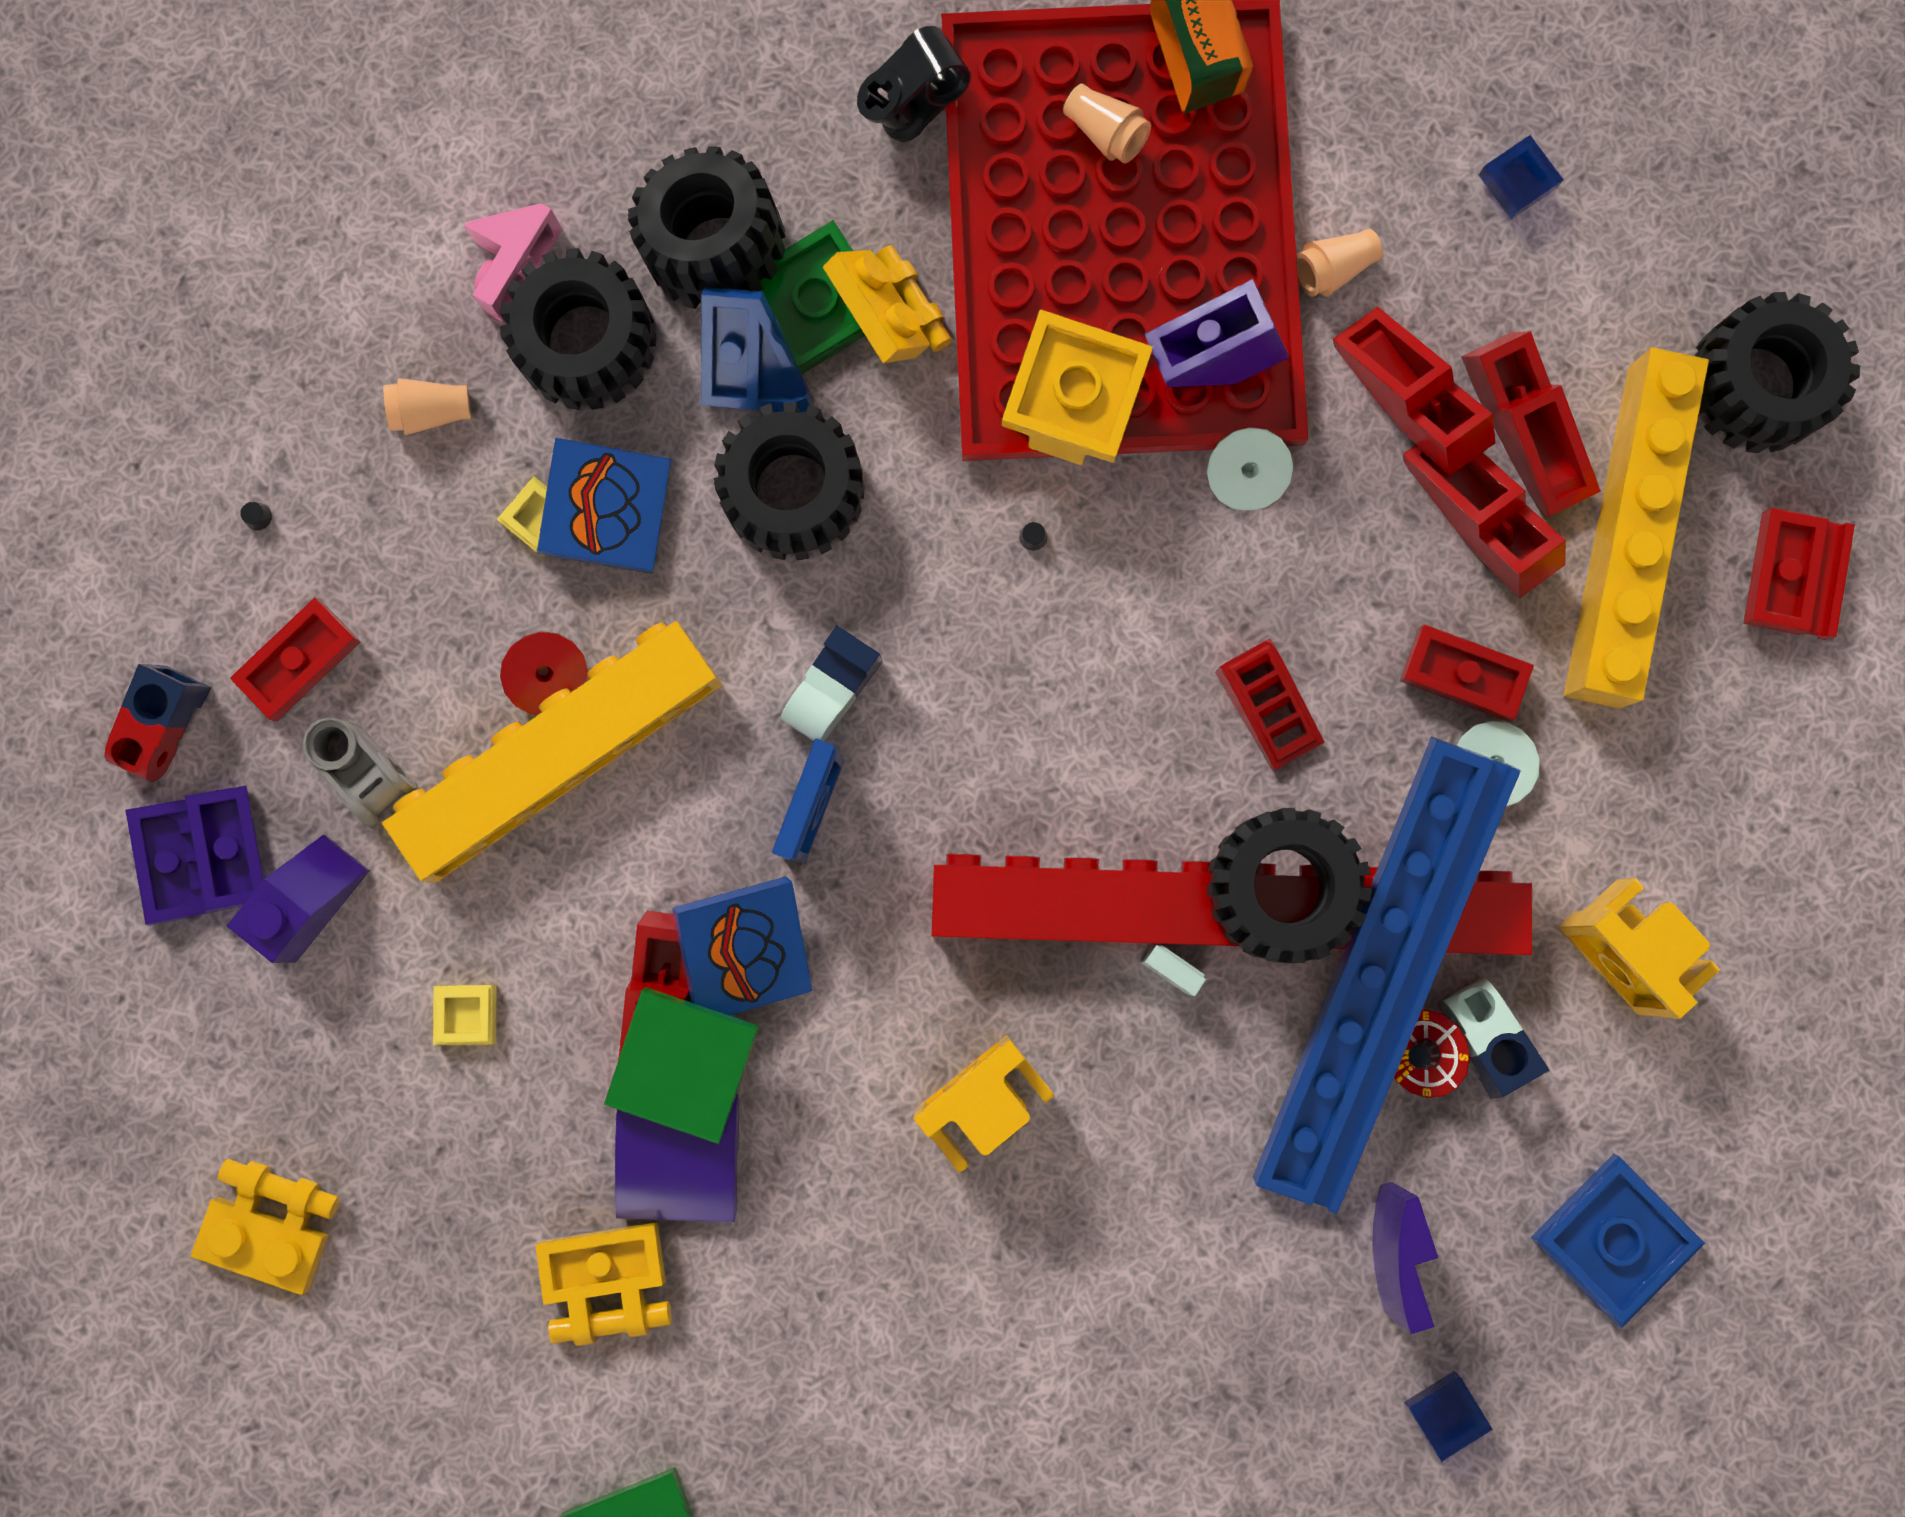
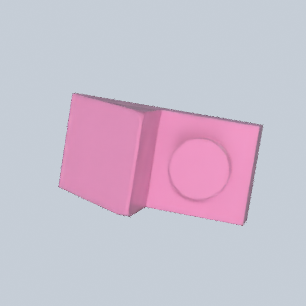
[464,203,562,324]

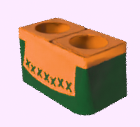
[1150,0,1253,115]

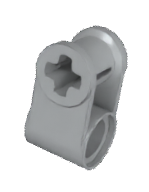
[302,717,417,828]

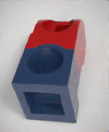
[104,664,212,782]

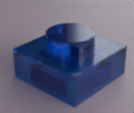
[1478,135,1564,220]
[1403,1371,1493,1462]

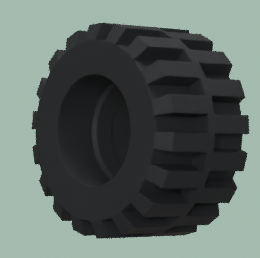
[628,146,786,309]
[499,248,656,410]
[1694,292,1860,453]
[714,402,865,560]
[1206,807,1372,964]

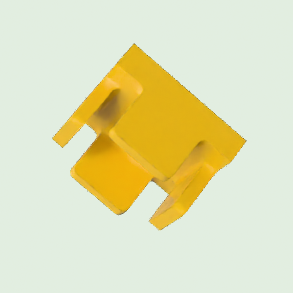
[1001,310,1153,465]
[1558,878,1720,1019]
[913,1035,1055,1173]

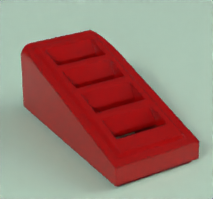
[1215,638,1324,771]

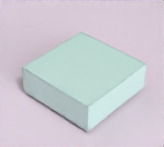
[1140,944,1207,997]

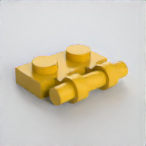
[823,245,953,364]
[190,1159,340,1295]
[535,1222,672,1346]

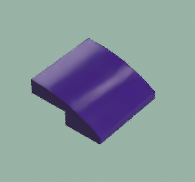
[125,785,264,926]
[615,1094,740,1222]
[1372,1182,1438,1335]

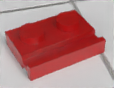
[1743,507,1855,640]

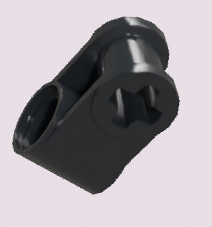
[857,26,971,142]

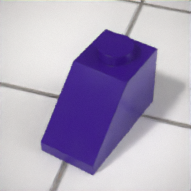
[1145,279,1290,387]
[226,835,370,963]

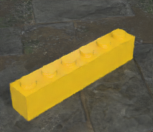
[1563,347,1709,709]
[382,621,723,883]

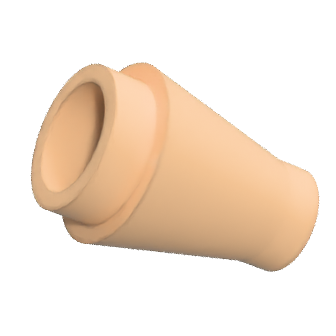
[1063,84,1151,163]
[1296,229,1383,297]
[383,378,472,436]

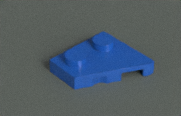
[701,287,813,412]

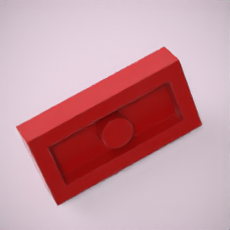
[230,597,361,722]
[1400,624,1534,722]

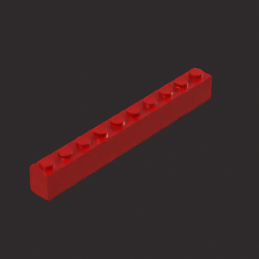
[931,854,1532,955]

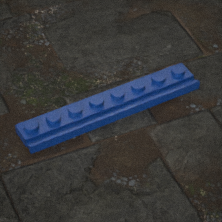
[1253,736,1521,1214]

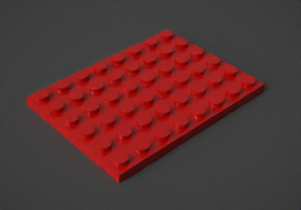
[941,0,1309,461]

